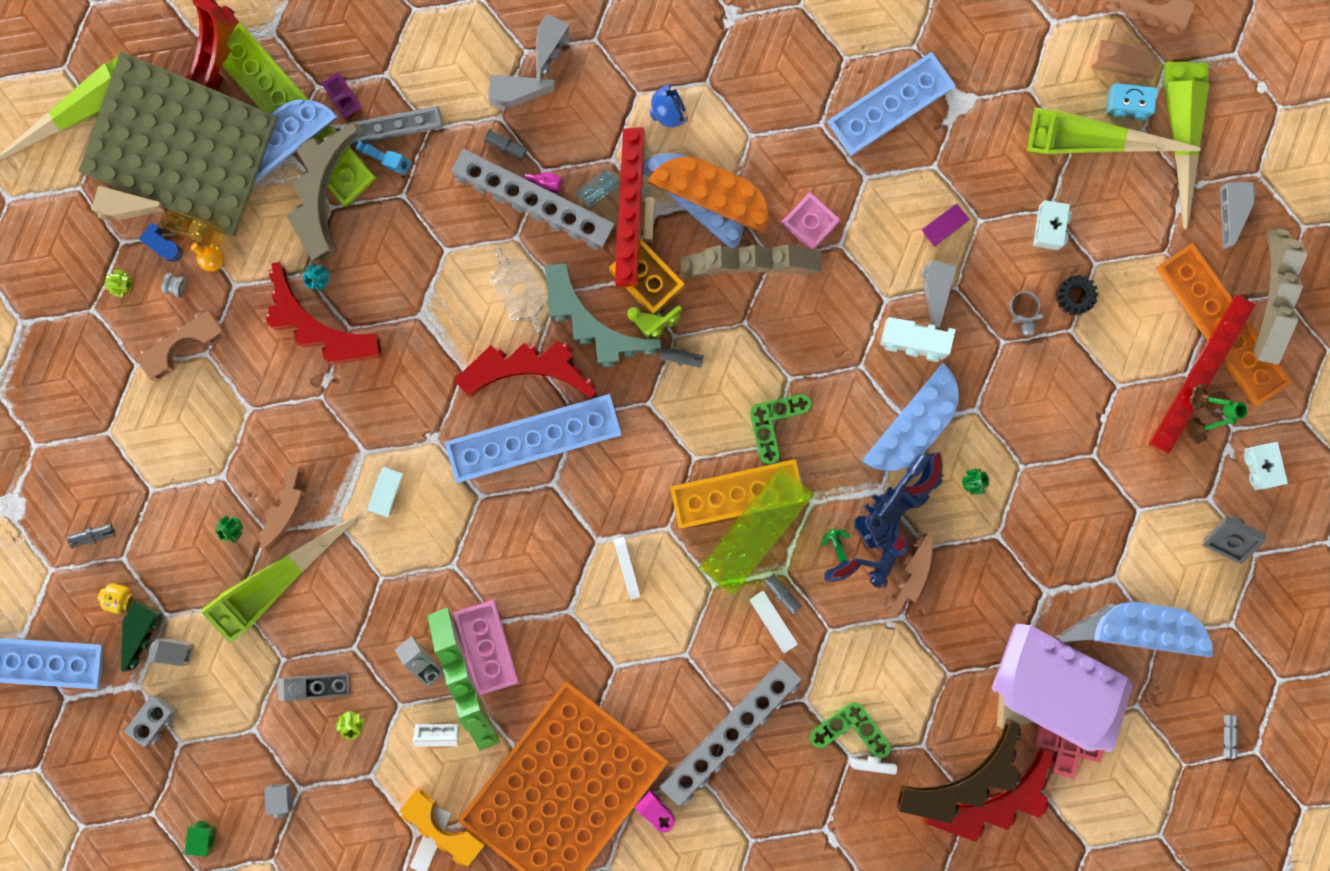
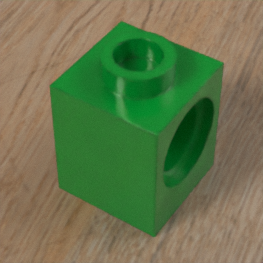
[184,821,216,857]

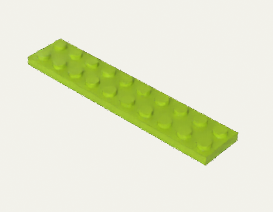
[222,21,377,207]

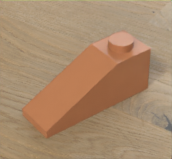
[1091,40,1157,79]

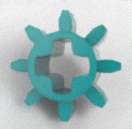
[303,264,330,291]

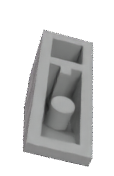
[489,75,556,110]
[1220,182,1256,250]
[921,260,956,329]
[1055,604,1116,642]

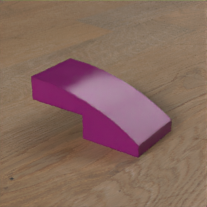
[321,72,362,119]
[922,203,970,247]

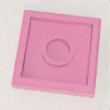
[781,192,841,249]

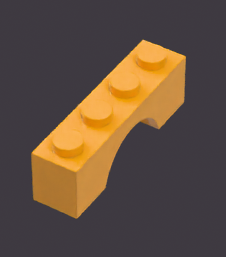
[399,787,485,867]

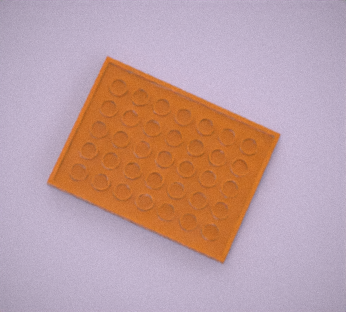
[457,680,669,871]

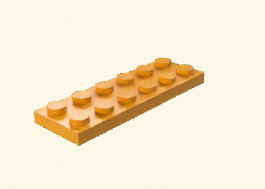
[670,459,805,529]

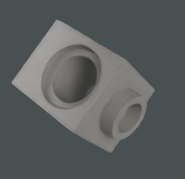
[264,783,293,818]

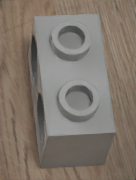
[124,694,178,748]

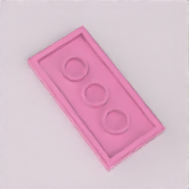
[453,600,519,695]

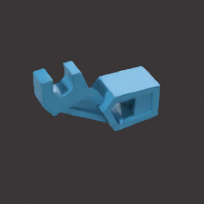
[355,141,412,175]

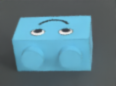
[1106,83,1157,121]

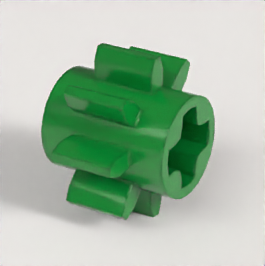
[962,468,990,495]
[215,515,243,543]

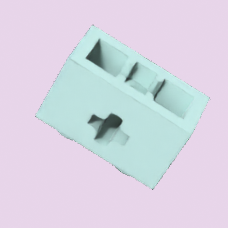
[1033,200,1072,250]
[1244,442,1288,490]

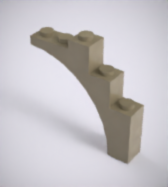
[287,123,364,261]
[1253,229,1308,364]
[680,244,822,279]

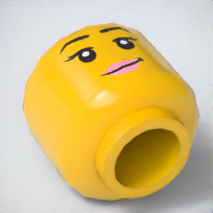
[98,583,134,614]

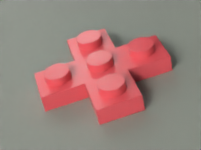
[1035,725,1104,779]

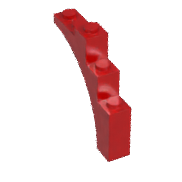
[187,0,239,91]
[266,262,382,365]
[454,340,597,399]
[923,747,1054,842]

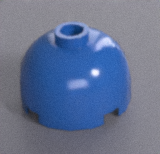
[649,84,688,128]

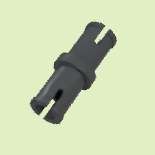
[484,129,528,160]
[659,346,704,369]
[67,523,115,549]
[764,573,802,615]

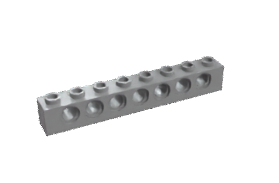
[451,149,615,251]
[660,660,802,806]

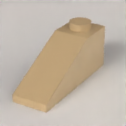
[91,186,166,221]

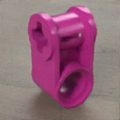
[635,790,675,833]

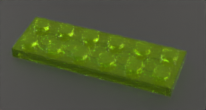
[699,467,814,595]

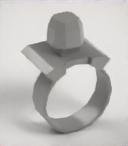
[1009,291,1044,336]

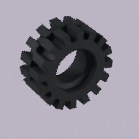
[1056,275,1099,315]

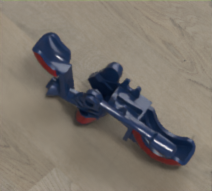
[824,452,944,589]

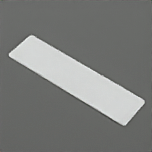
[750,591,797,653]
[410,807,451,871]

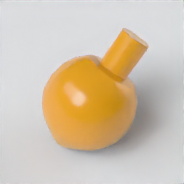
[191,243,224,272]

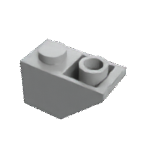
[395,636,444,687]
[149,637,194,666]

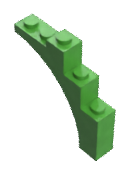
[427,608,500,751]

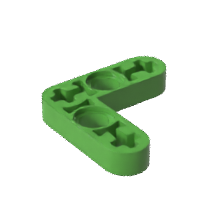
[750,394,811,465]
[809,702,891,758]

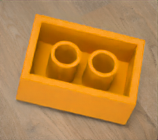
[609,238,685,315]

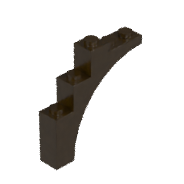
[897,719,1021,824]

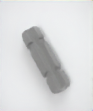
[1223,715,1238,758]

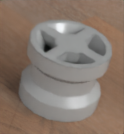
[161,273,187,298]

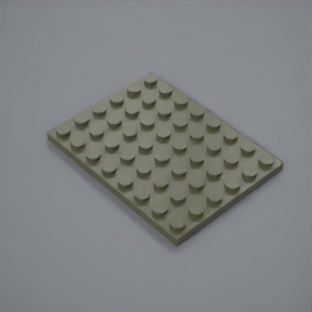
[79,51,279,236]

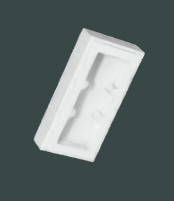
[413,724,460,747]
[850,756,897,775]

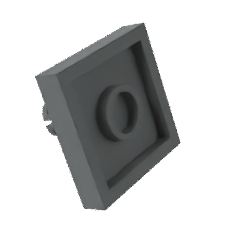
[1202,516,1266,564]

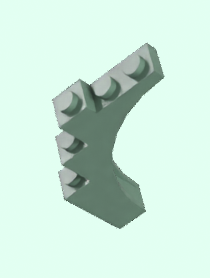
[545,264,661,368]

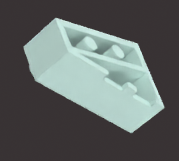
[880,317,956,362]

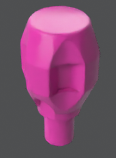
[525,172,563,193]

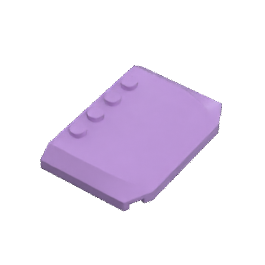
[992,624,1133,752]

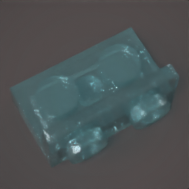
[575,168,620,210]

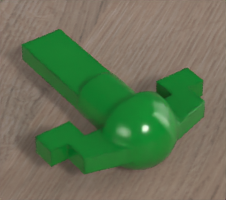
[821,529,851,562]

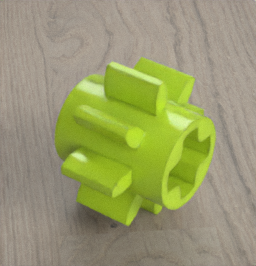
[105,269,132,297]
[336,712,364,739]

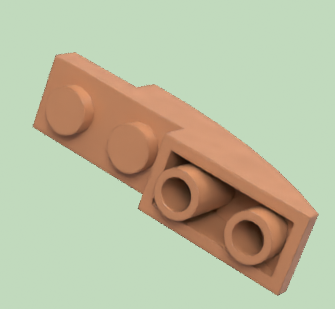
[258,466,306,549]
[886,533,932,616]

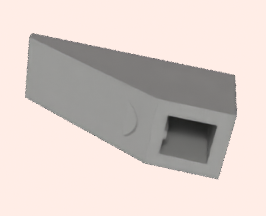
[536,14,570,81]
[277,674,349,701]

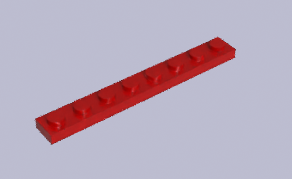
[615,127,645,287]
[1148,294,1256,454]

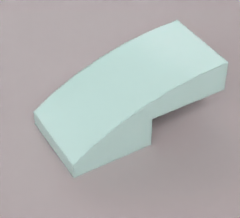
[368,467,403,517]

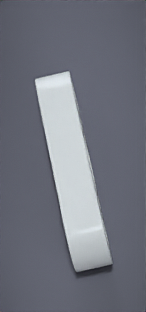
[614,537,640,600]

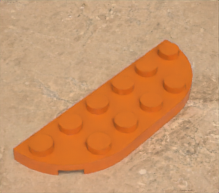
[648,157,768,235]

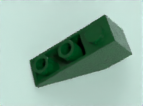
[121,601,163,672]

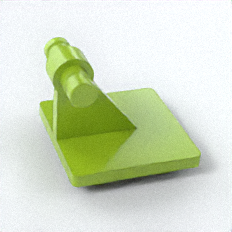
[627,305,682,339]

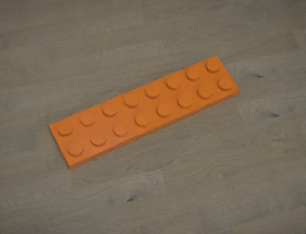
[1156,243,1292,407]

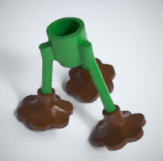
[1187,384,1247,444]

